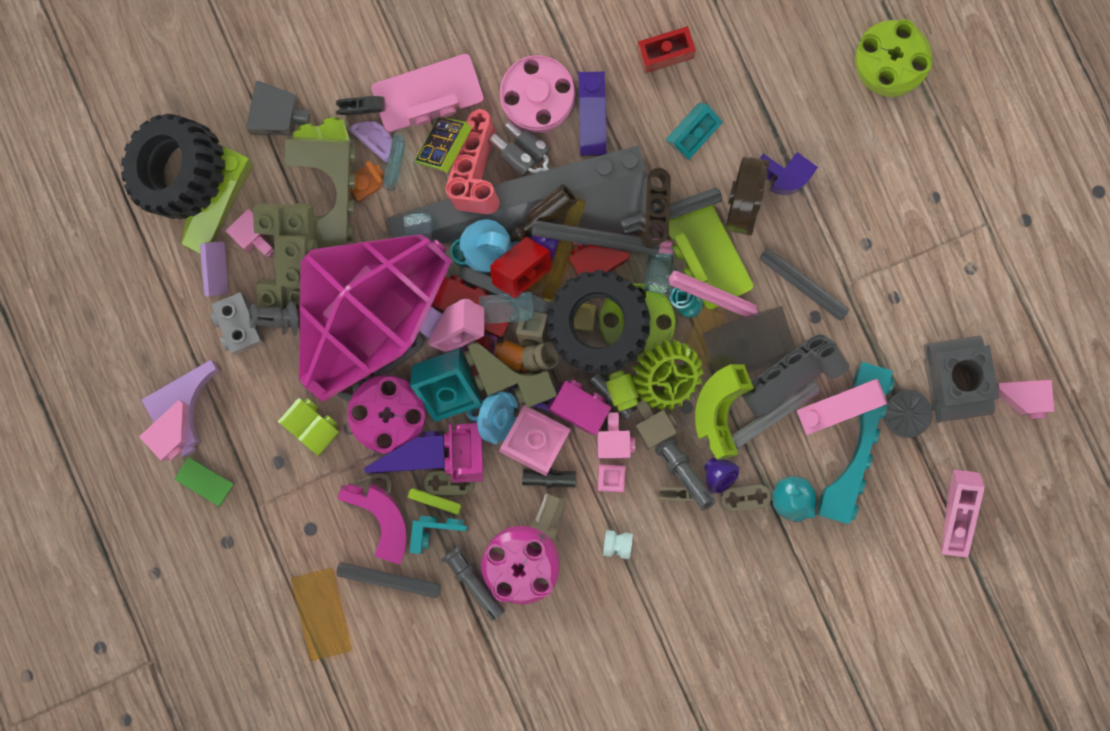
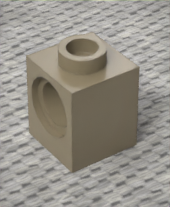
[516,310,550,347]

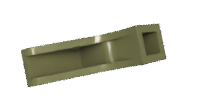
[464,341,557,408]

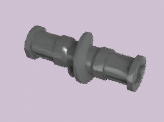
[249,301,300,336]

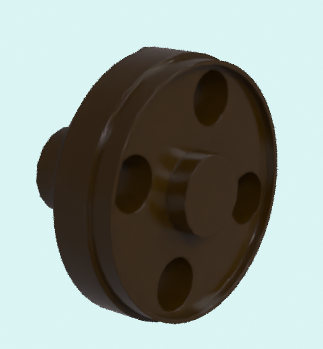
[726,157,769,236]

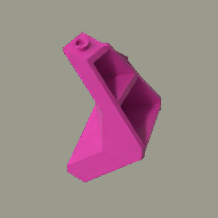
[298,234,452,402]

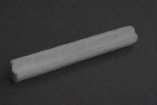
[731,381,820,449]

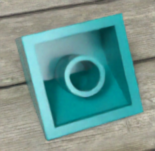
[410,348,482,422]

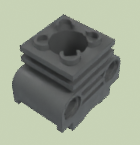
[923,335,999,423]

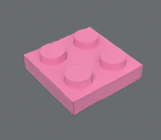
[499,405,571,476]

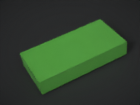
[174,457,234,507]

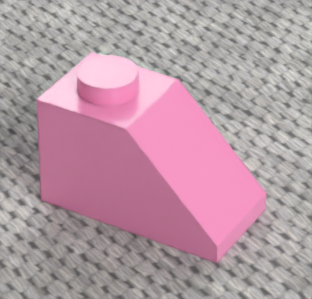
[428,299,484,352]
[997,380,1054,419]
[139,400,188,462]

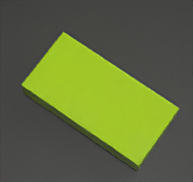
[407,488,462,515]

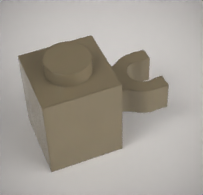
[635,400,678,449]

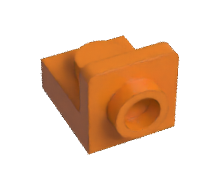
[351,160,386,203]

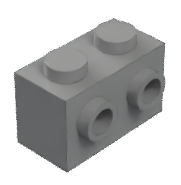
[210,292,264,356]

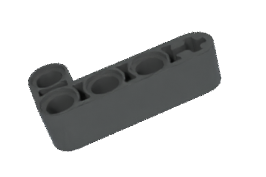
[741,334,849,416]

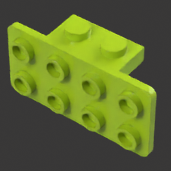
[669,205,753,310]

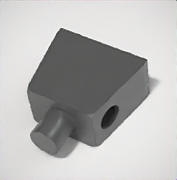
[246,81,311,136]

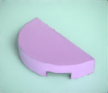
[347,121,394,164]

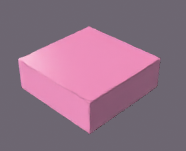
[598,464,626,492]

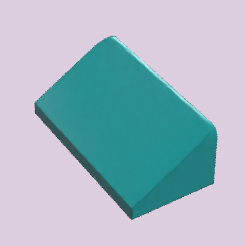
[666,102,723,160]

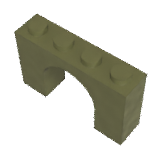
[285,137,357,247]

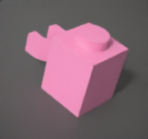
[226,209,275,258]
[597,413,635,459]

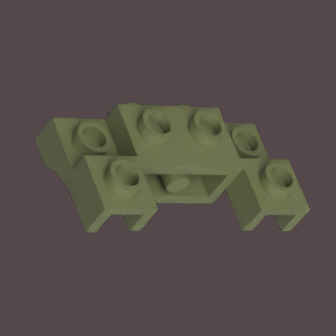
[253,203,318,309]

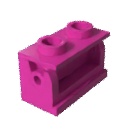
[546,379,611,435]
[444,422,483,483]

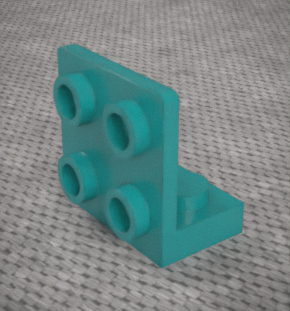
[409,516,469,554]

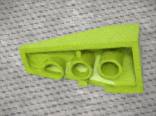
[182,146,254,254]

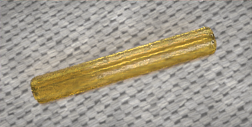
[542,198,585,300]

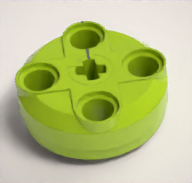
[855,19,932,97]
[599,284,676,361]

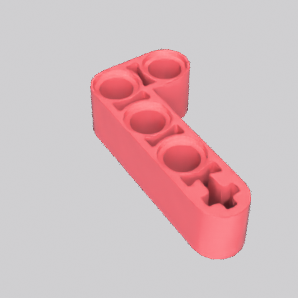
[446,109,500,214]

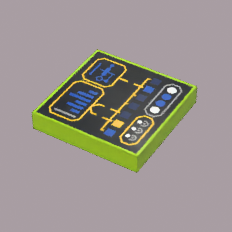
[414,116,472,173]

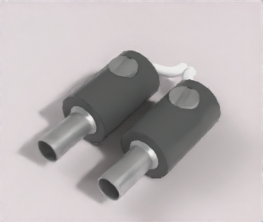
[489,121,550,177]

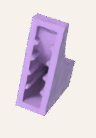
[142,360,220,458]

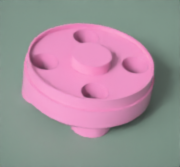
[500,55,575,134]

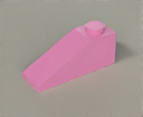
[797,379,888,435]
[941,469,985,558]

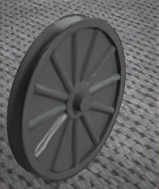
[884,390,932,438]

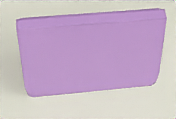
[200,242,229,296]

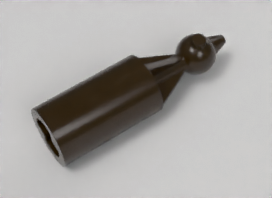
[510,184,577,242]

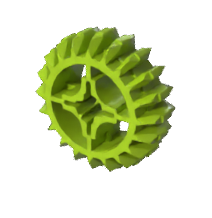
[632,339,704,410]

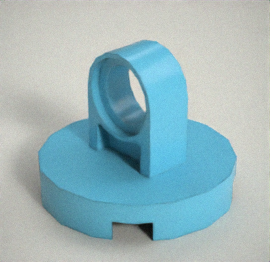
[460,219,512,273]
[466,391,518,444]

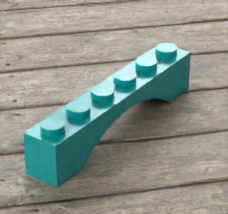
[815,362,895,524]

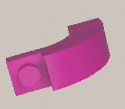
[337,483,406,565]

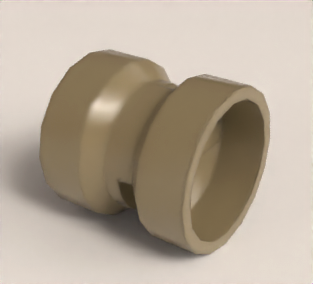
[522,342,559,372]

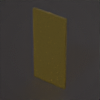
[291,568,352,661]

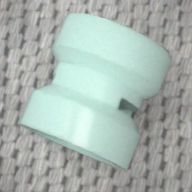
[603,530,633,559]

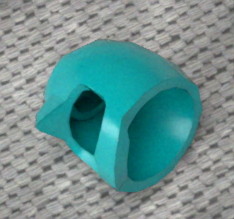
[772,475,817,522]

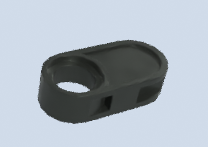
[336,96,385,115]

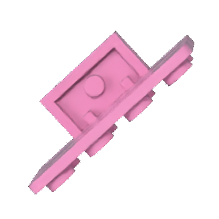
[371,54,484,133]

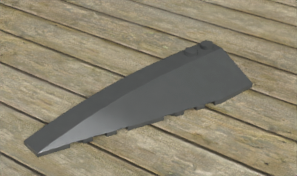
[387,145,655,243]

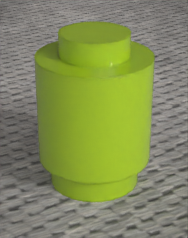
[605,370,639,412]

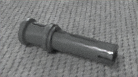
[655,437,715,511]
[441,545,505,621]

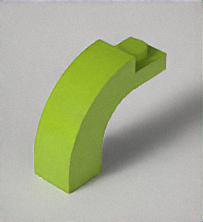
[695,364,754,459]

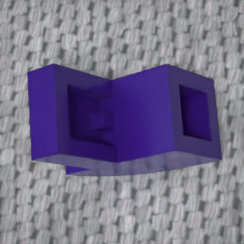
[759,152,818,195]

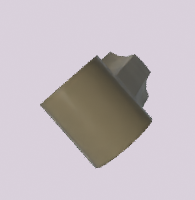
[530,493,566,548]

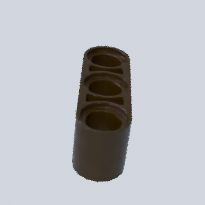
[640,168,671,249]

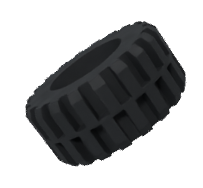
[121,114,225,219]
[547,270,651,374]

